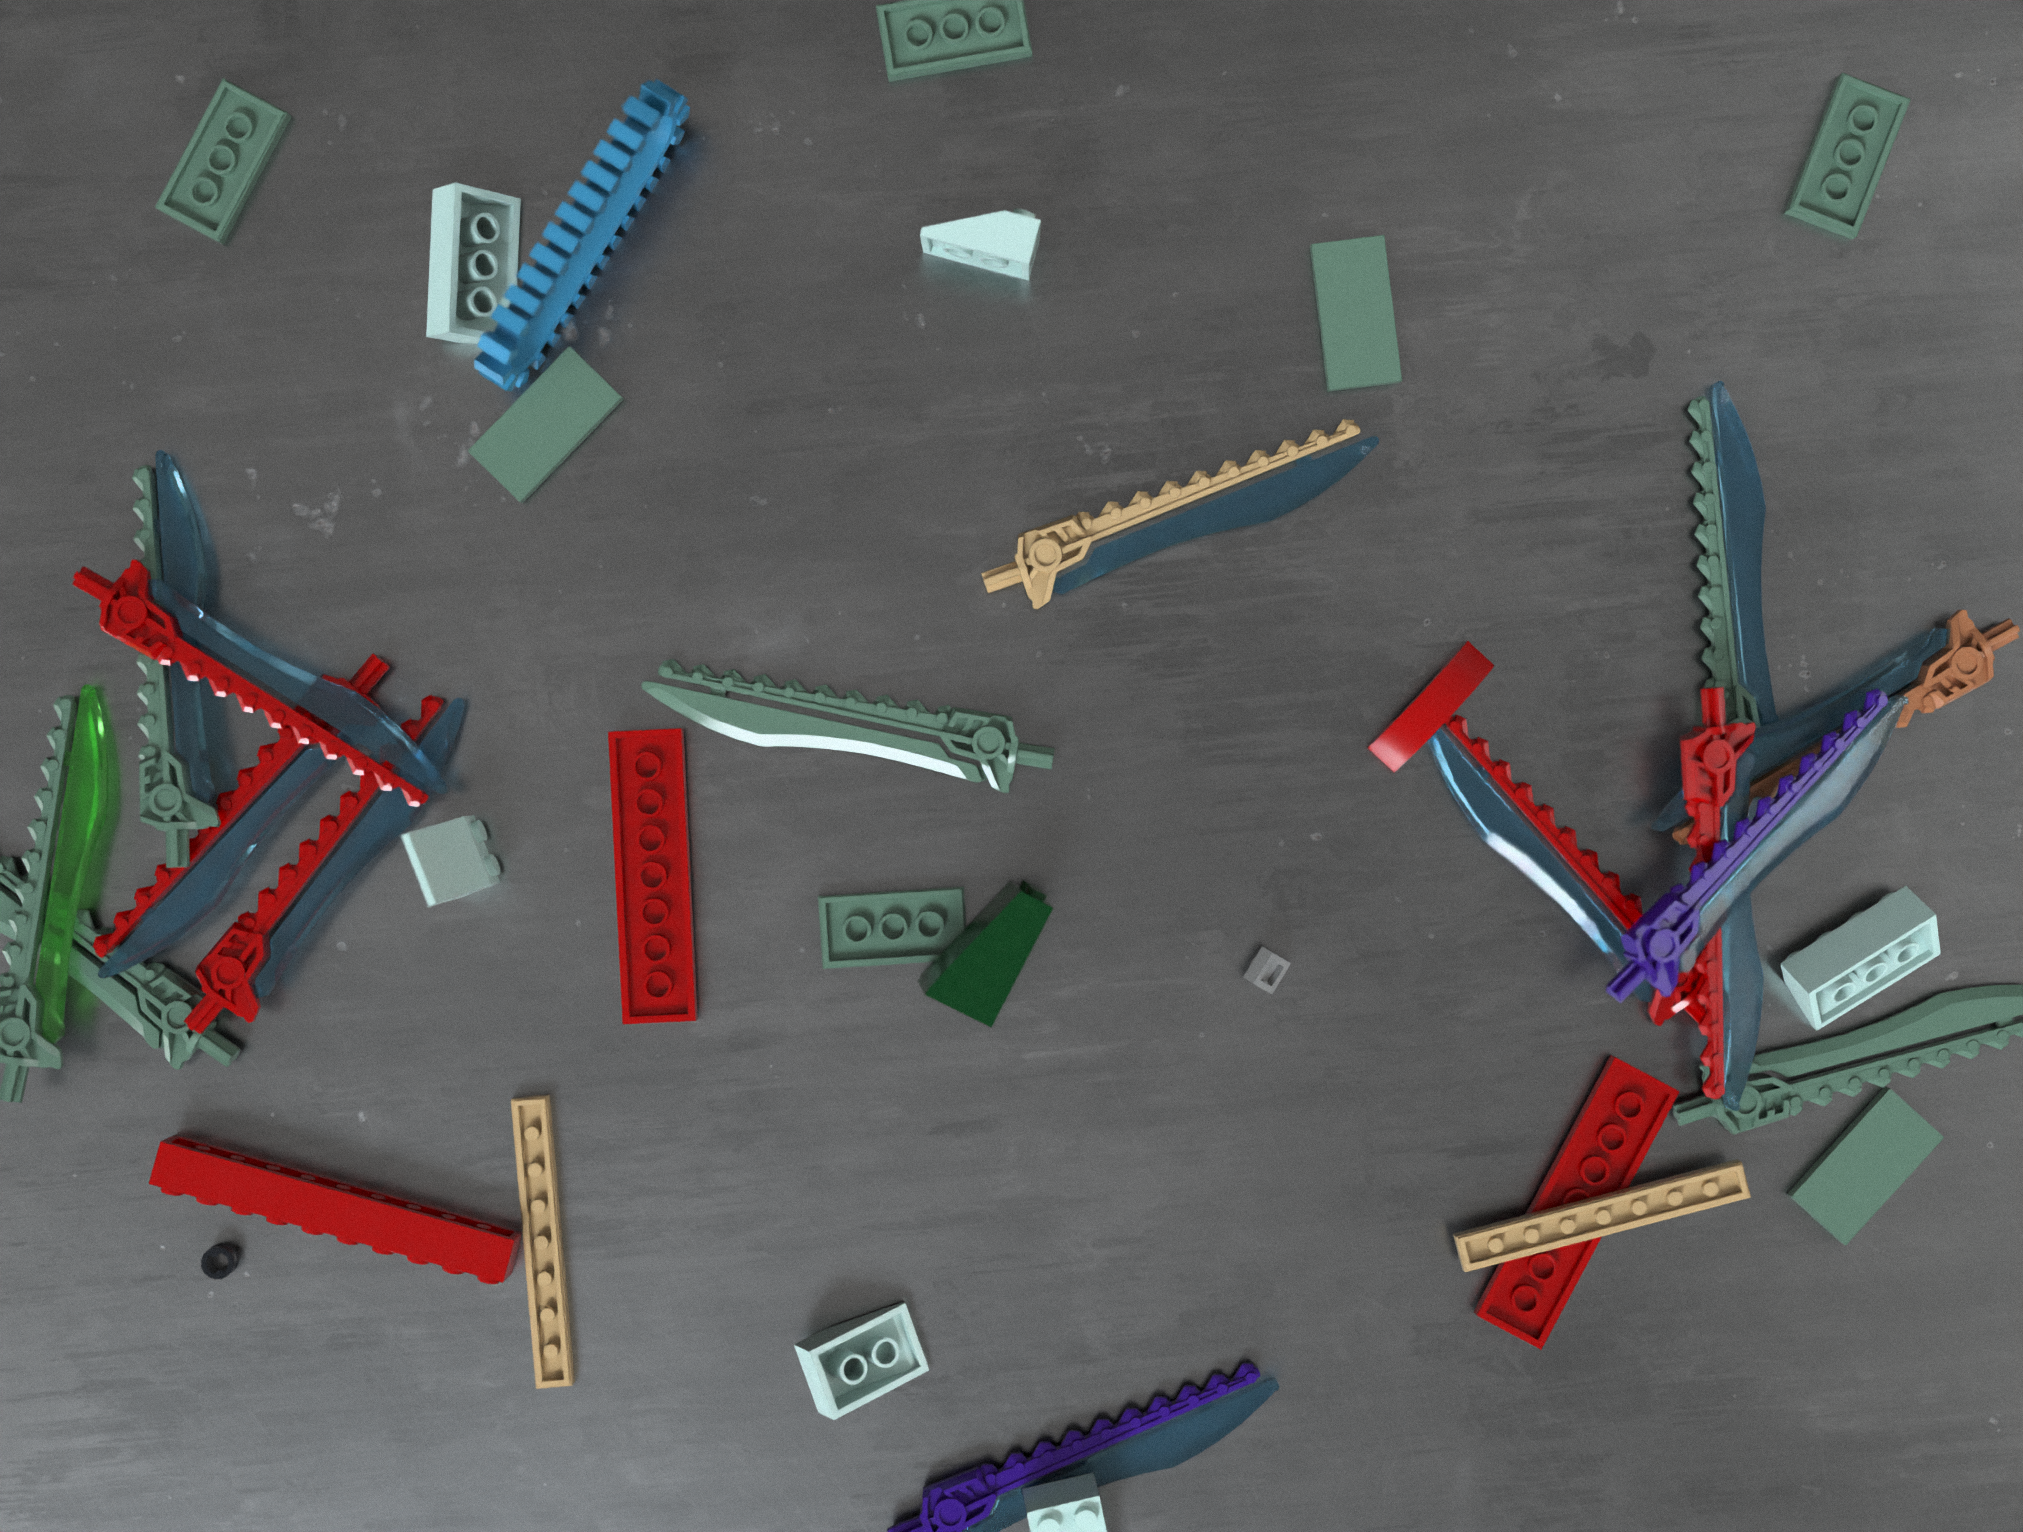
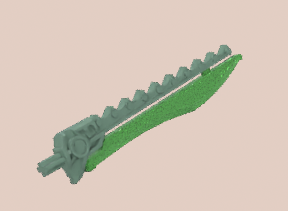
[0,684,109,1103]

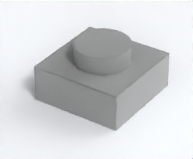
[1243,946,1291,994]

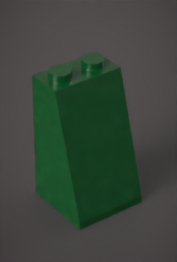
[918,880,1053,1027]

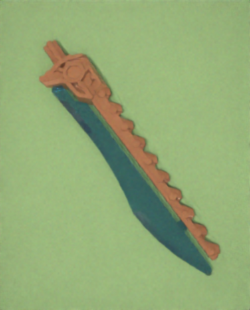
[1651,610,2020,845]

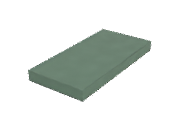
[876,0,1033,82]
[1784,72,1911,239]
[155,78,292,245]
[1310,235,1402,392]
[468,346,624,503]
[818,886,966,969]
[1787,1086,1945,1246]

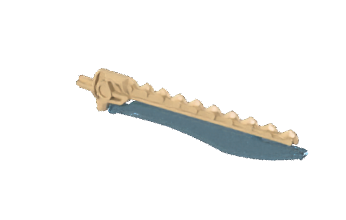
[981,419,1379,610]

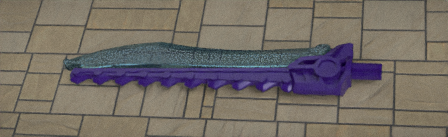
[1605,688,1909,1003]
[887,1363,1279,1532]

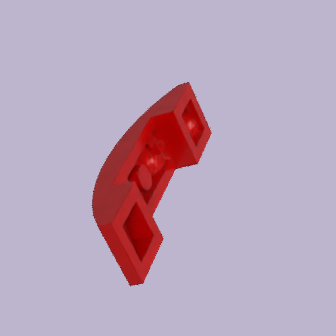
[1367,641,1495,772]

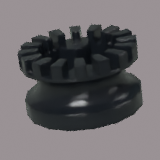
[201,1243,239,1279]

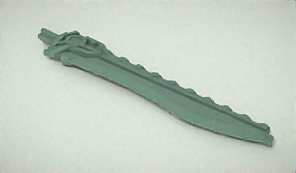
[641,659,1055,793]
[0,855,241,1070]
[1672,984,2023,1135]

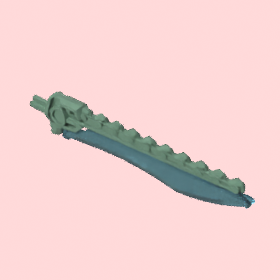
[1687,381,1787,800]
[132,450,221,868]

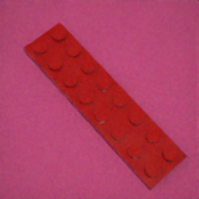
[608,728,698,1024]
[1473,1055,1680,1350]

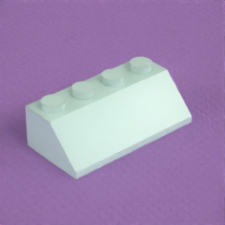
[426,182,521,344]
[1780,886,1941,1031]

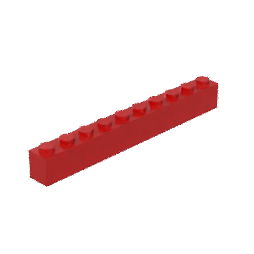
[149,1135,522,1284]

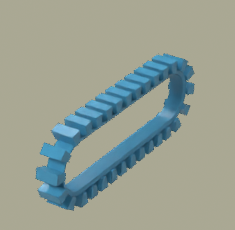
[474,79,690,392]

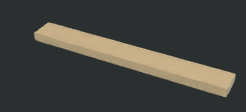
[511,1094,575,1389]
[1453,1159,1751,1272]

